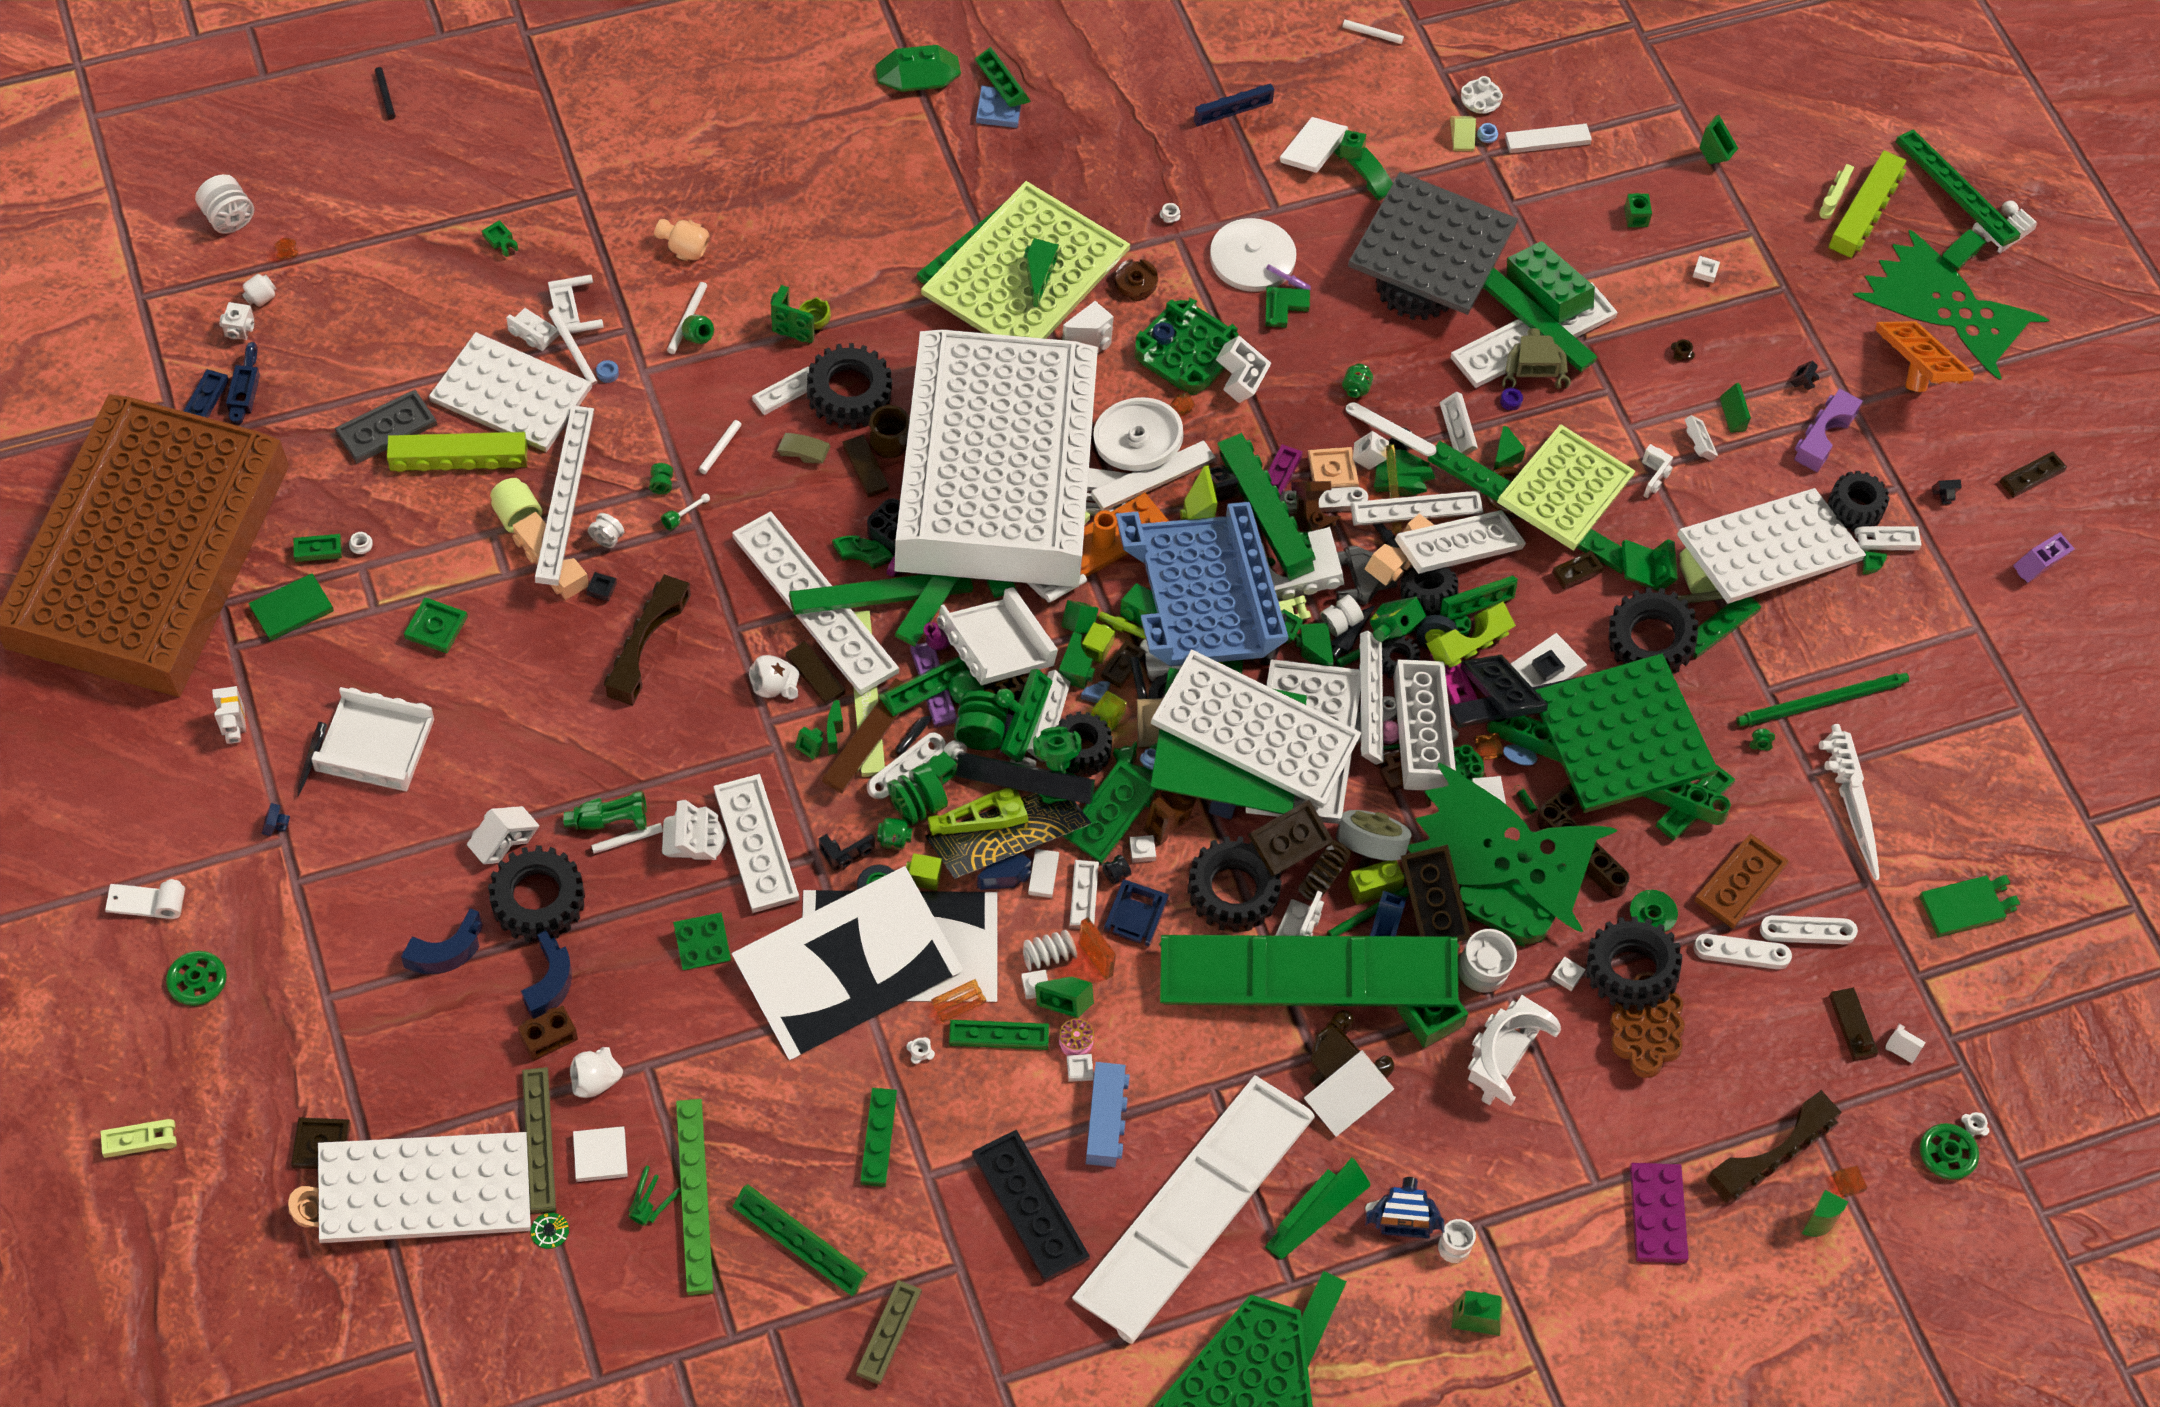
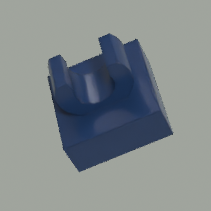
[261,803,290,836]

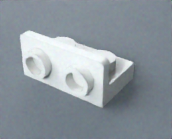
[506,308,560,351]

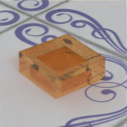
[1474,733,1504,760]

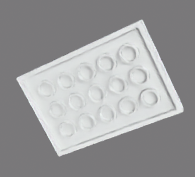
[429,332,592,453]

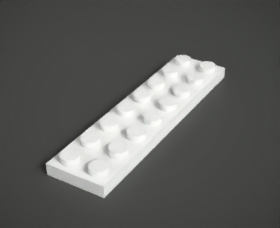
[1450,283,1618,388]

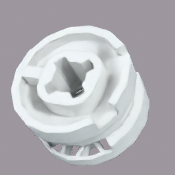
[588,513,625,548]

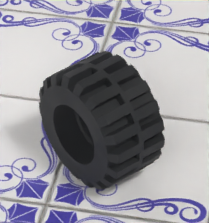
[1827,471,1889,532]
[1400,567,1458,617]
[1056,711,1112,777]

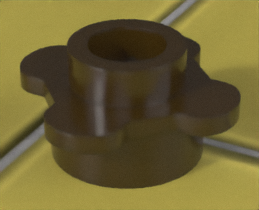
[1671,339,1695,361]

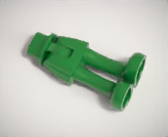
[563,791,647,830]

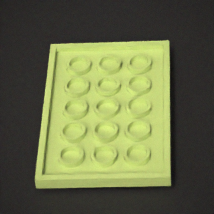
[1497,424,1636,551]

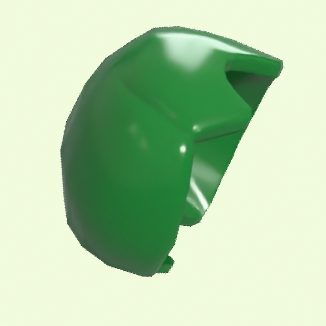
[949,670,985,703]

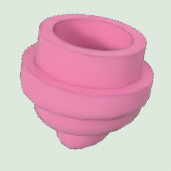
[1383,720,1399,744]

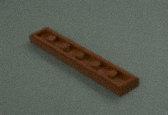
[822,678,904,794]

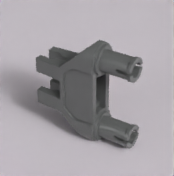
[1336,546,1397,605]

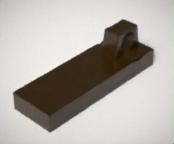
[1829,987,1879,1061]

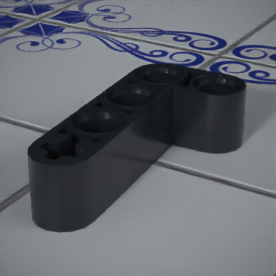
[867,498,924,575]

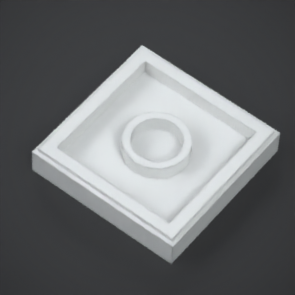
[573,1126,628,1182]

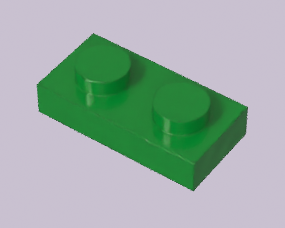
[293,534,342,562]

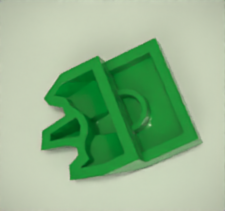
[1374,449,1436,496]

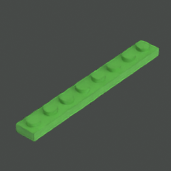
[676,1099,714,1295]

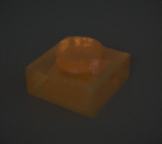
[1832,1165,1867,1198]

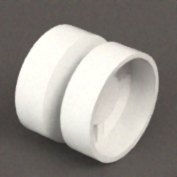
[1458,929,1517,993]

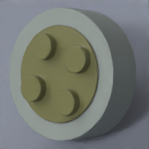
[1336,810,1411,869]

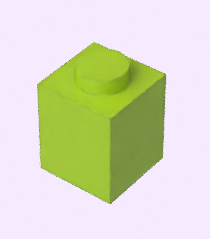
[1082,622,1115,664]
[906,853,942,891]

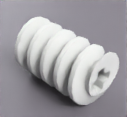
[1023,930,1077,971]

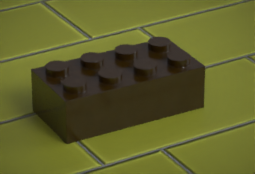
[1401,844,1471,946]

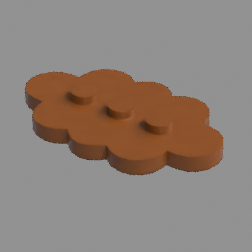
[1610,972,1685,1078]

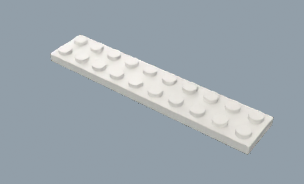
[732,511,899,695]

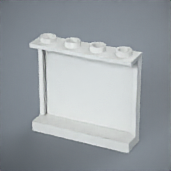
[937,587,1058,685]
[312,687,434,792]

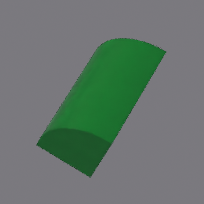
[1802,1190,1848,1237]

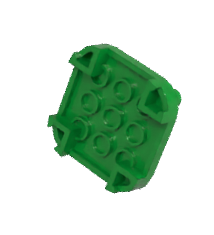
[1134,297,1239,395]
[1460,837,1567,947]

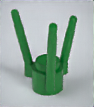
[628,1165,681,1226]

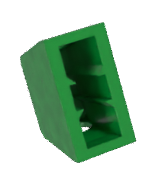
[1451,1291,1503,1336]

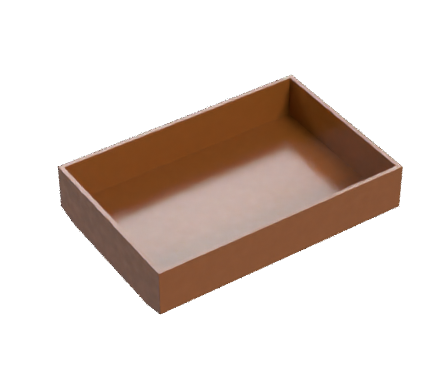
[0,394,289,697]

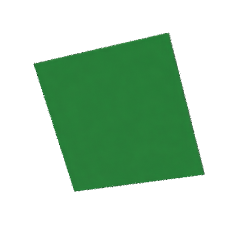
[1150,667,1307,815]

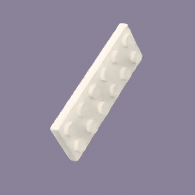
[1395,510,1526,574]
[714,774,799,913]

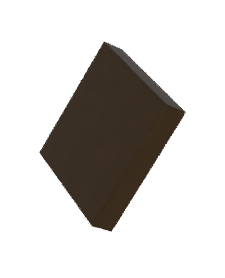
[291,1117,351,1169]

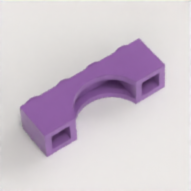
[1794,388,1863,473]

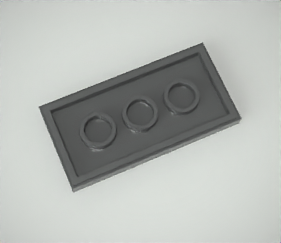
[335,390,437,464]

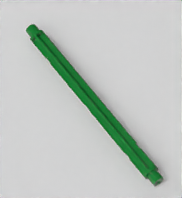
[1736,672,1909,727]

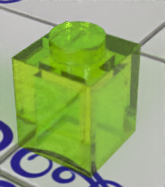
[1091,691,1127,731]

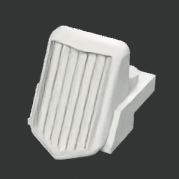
[662,800,727,860]

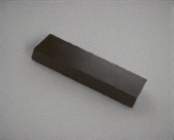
[842,435,889,498]
[2000,451,2067,498]
[786,641,845,706]

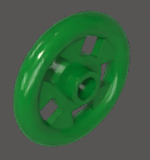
[166,951,227,1006]
[1919,1123,1979,1180]

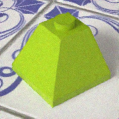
[1180,465,1217,520]

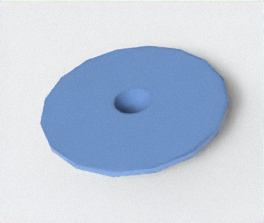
[1503,744,1537,765]

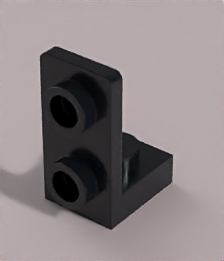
[818,834,875,871]

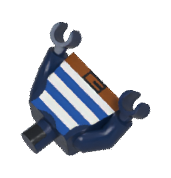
[1365,1177,1445,1239]

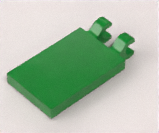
[1919,875,2020,938]

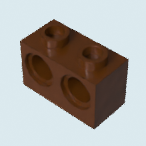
[517,1005,578,1061]

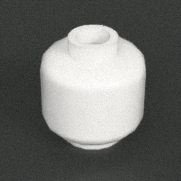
[242,274,277,307]

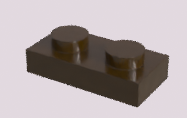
[1552,550,1604,589]
[1101,640,1146,689]

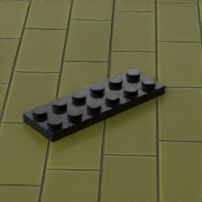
[972,1129,1090,1283]

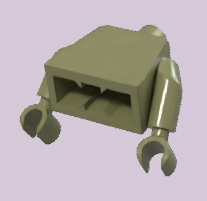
[1502,328,1571,389]

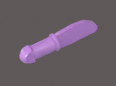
[1266,264,1311,290]

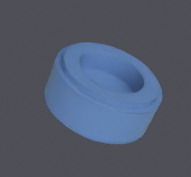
[596,360,619,383]

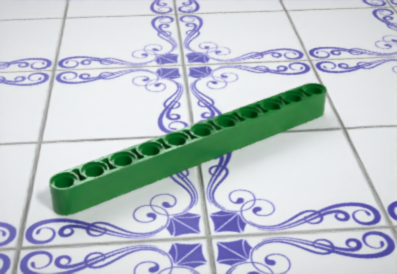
[1486,715,1731,825]

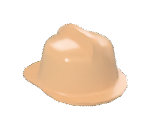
[288,1186,319,1228]

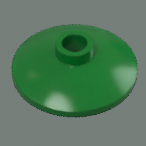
[1630,890,1678,933]

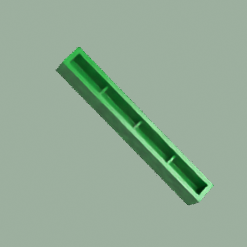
[1217,433,1316,581]

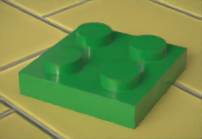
[404,597,468,653]

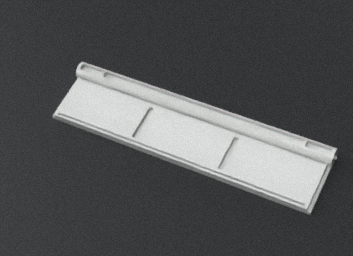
[1072,1075,1315,1344]

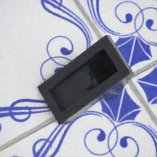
[1209,465,1238,501]

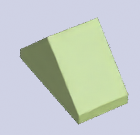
[1450,116,1476,151]

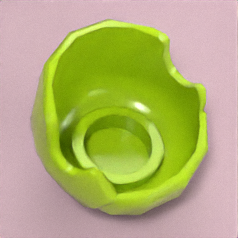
[799,297,831,330]

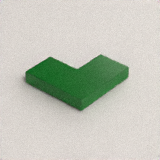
[1265,287,1310,328]

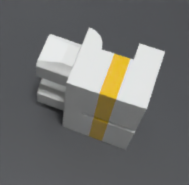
[212,686,246,744]

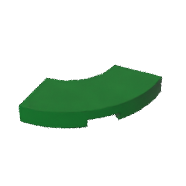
[832,535,894,569]

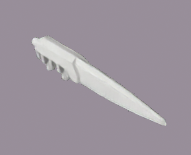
[1819,724,1879,880]

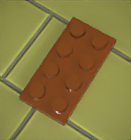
[1694,833,1789,929]

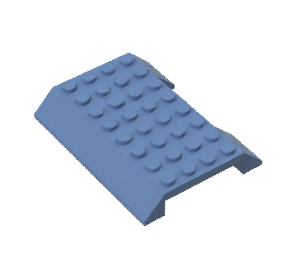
[1115,502,1288,666]

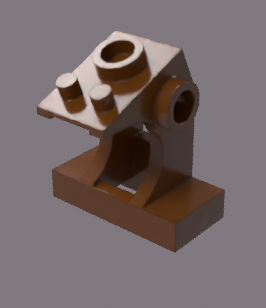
[1291,481,1341,532]
[1143,791,1197,845]

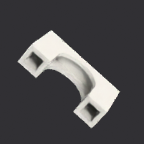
[1262,527,1344,601]

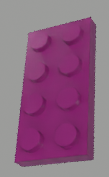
[1630,1163,1689,1263]

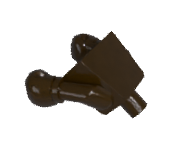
[1309,1010,1394,1087]

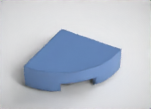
[1081,681,1110,705]

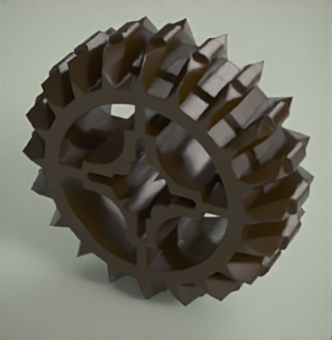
[1298,840,1351,901]

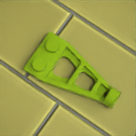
[927,788,1029,836]

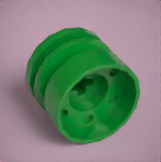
[954,691,1008,751]
[887,763,948,826]

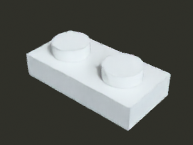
[1684,415,1718,461]

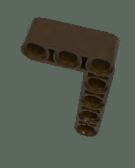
[1537,783,1630,897]

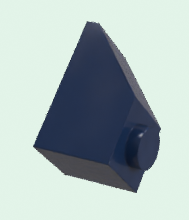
[977,852,1031,890]

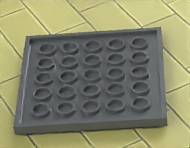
[1348,172,1518,315]

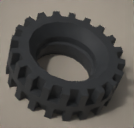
[1376,278,1449,320]
[807,343,892,429]
[1608,587,1698,673]
[1188,836,1282,932]
[488,845,585,943]
[1586,916,1682,1010]

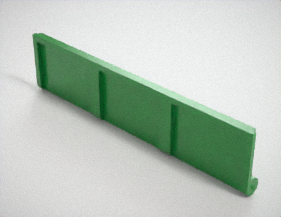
[1159,935,1459,1007]

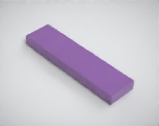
[910,642,957,728]

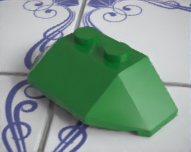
[875,45,961,92]

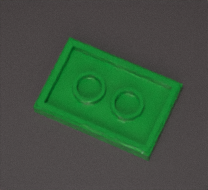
[249,573,334,641]

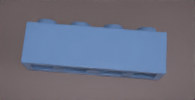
[1085,1062,1130,1167]

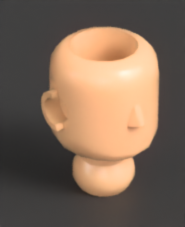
[654,219,709,261]

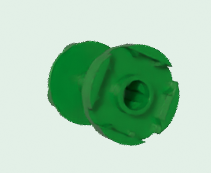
[1033,727,1081,804]

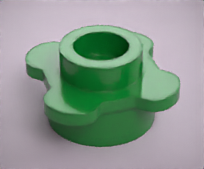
[1749,728,1775,751]

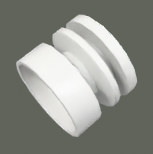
[195,174,254,234]

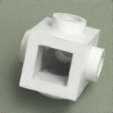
[220,302,254,340]

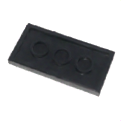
[1461,654,1548,719]

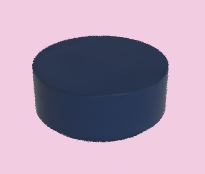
[1152,322,1175,345]

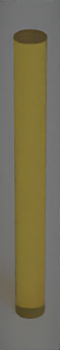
[1386,445,1402,534]

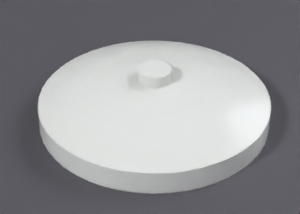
[1210,218,1296,292]
[1094,398,1183,471]

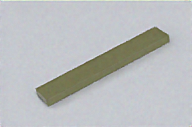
[522,1067,556,1214]

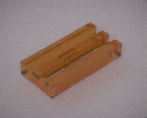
[931,979,987,1023]

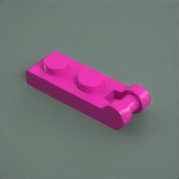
[1430,654,1477,705]

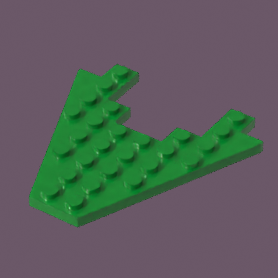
[1154,1294,1313,1407]

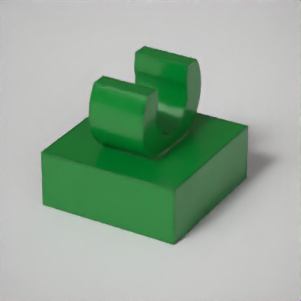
[795,726,824,760]

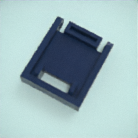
[1104,879,1169,947]

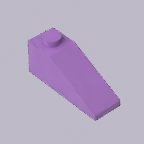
[2013,532,2075,583]

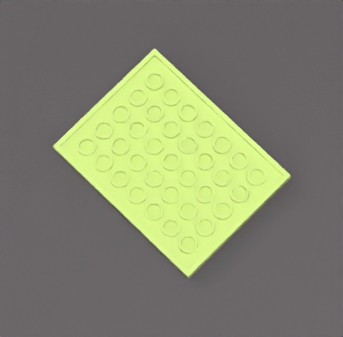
[921,181,1130,339]

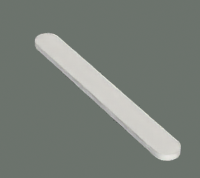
[1346,402,1436,456]

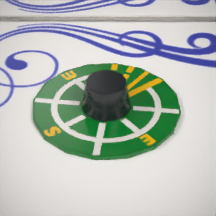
[531,1212,569,1249]

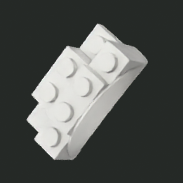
[1468,995,1561,1106]

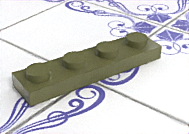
[856,1280,922,1385]

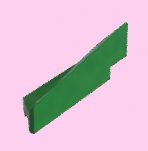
[1265,1157,1371,1259]

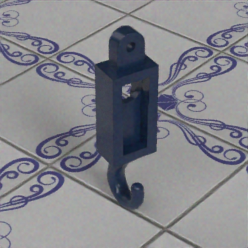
[226,342,260,425]

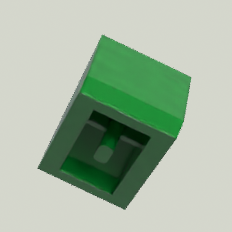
[1493,426,1526,470]

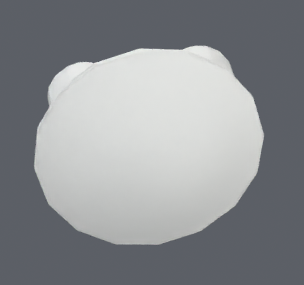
[1461,76,1503,113]

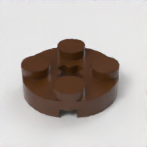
[1114,259,1158,301]

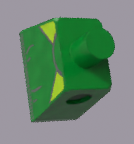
[1370,597,1426,642]

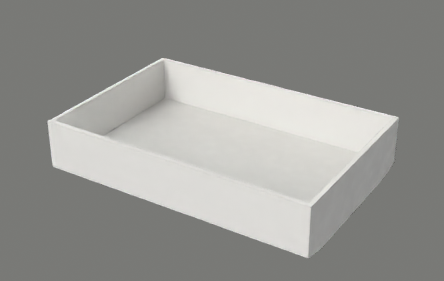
[895,330,1098,587]

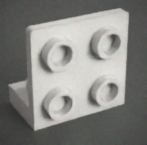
[1275,891,1324,936]

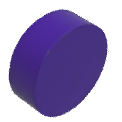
[1500,388,1523,410]

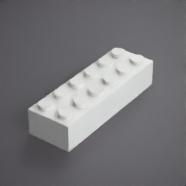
[1393,660,1456,790]

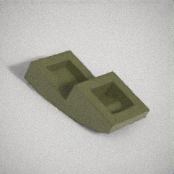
[777,433,831,464]

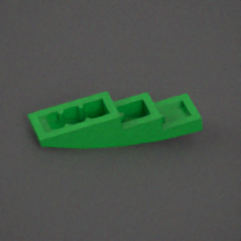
[1302,1271,1347,1367]

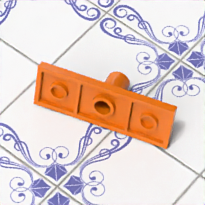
[1875,321,1974,392]
[1080,493,1169,578]

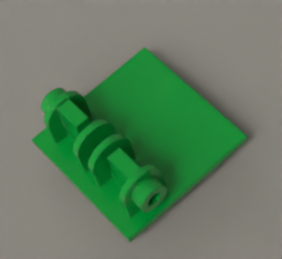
[673,912,731,970]

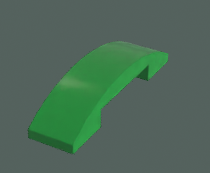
[1334,142,1393,201]

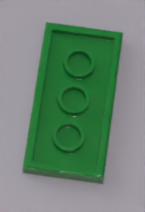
[1063,760,1158,864]

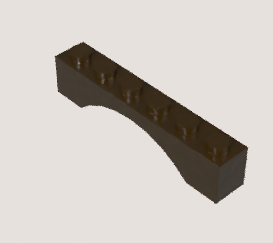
[604,574,691,706]
[1706,1090,1842,1204]

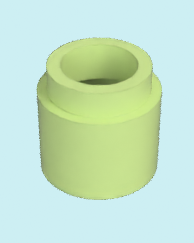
[490,478,542,533]
[1679,548,1717,594]

